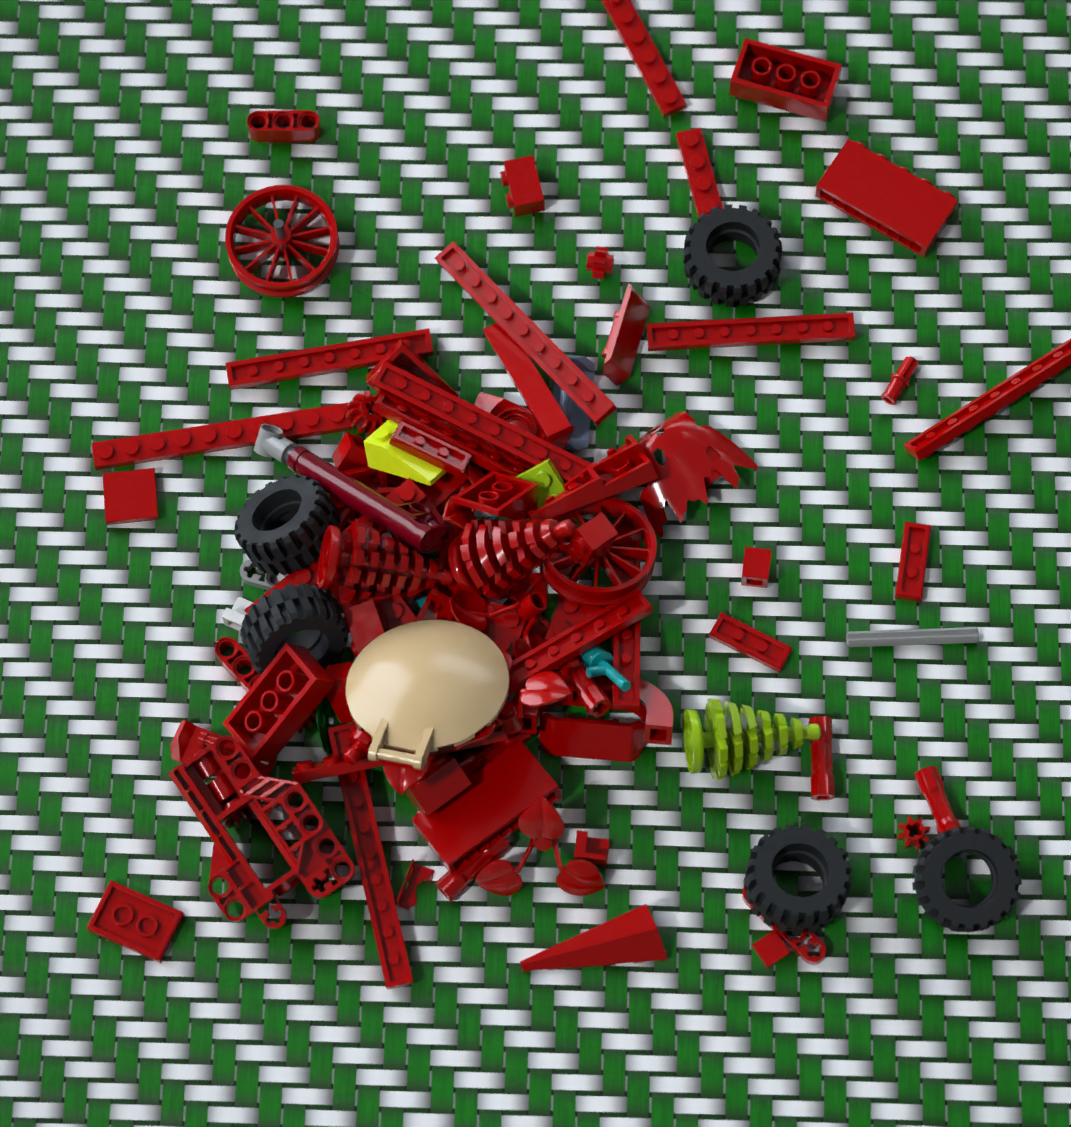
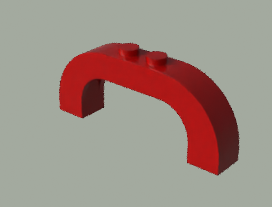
[512,671,673,745]

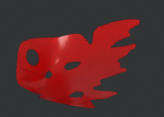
[637,412,758,537]

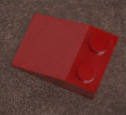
[366,339,459,397]
[452,471,539,520]

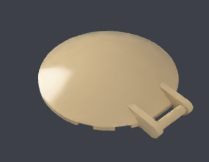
[346,620,509,770]

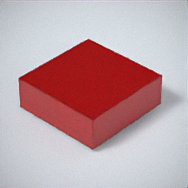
[752,930,790,969]

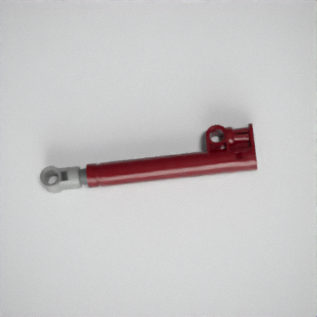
[254,424,455,552]

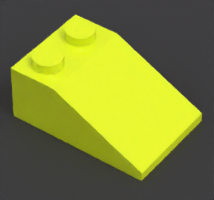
[363,419,446,486]

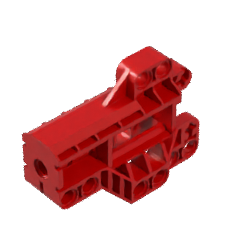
[168,735,356,929]

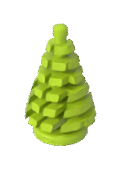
[683,698,821,781]

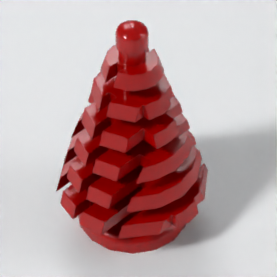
[317,518,454,603]
[448,519,576,600]

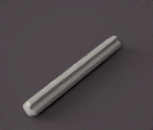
[846,627,979,647]

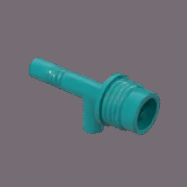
[582,645,631,691]

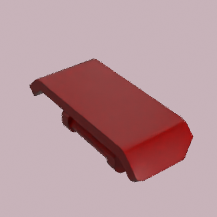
[601,284,650,385]
[539,713,645,762]
[170,720,277,779]

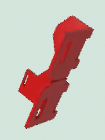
[396,859,434,910]

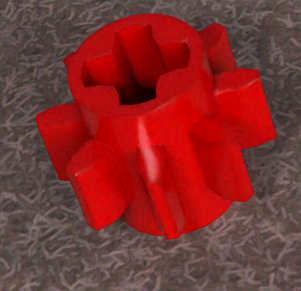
[586,246,614,280]
[896,816,930,851]

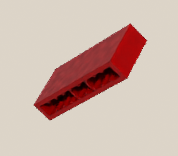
[815,139,958,258]
[411,741,562,874]

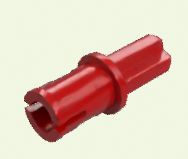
[881,356,919,405]

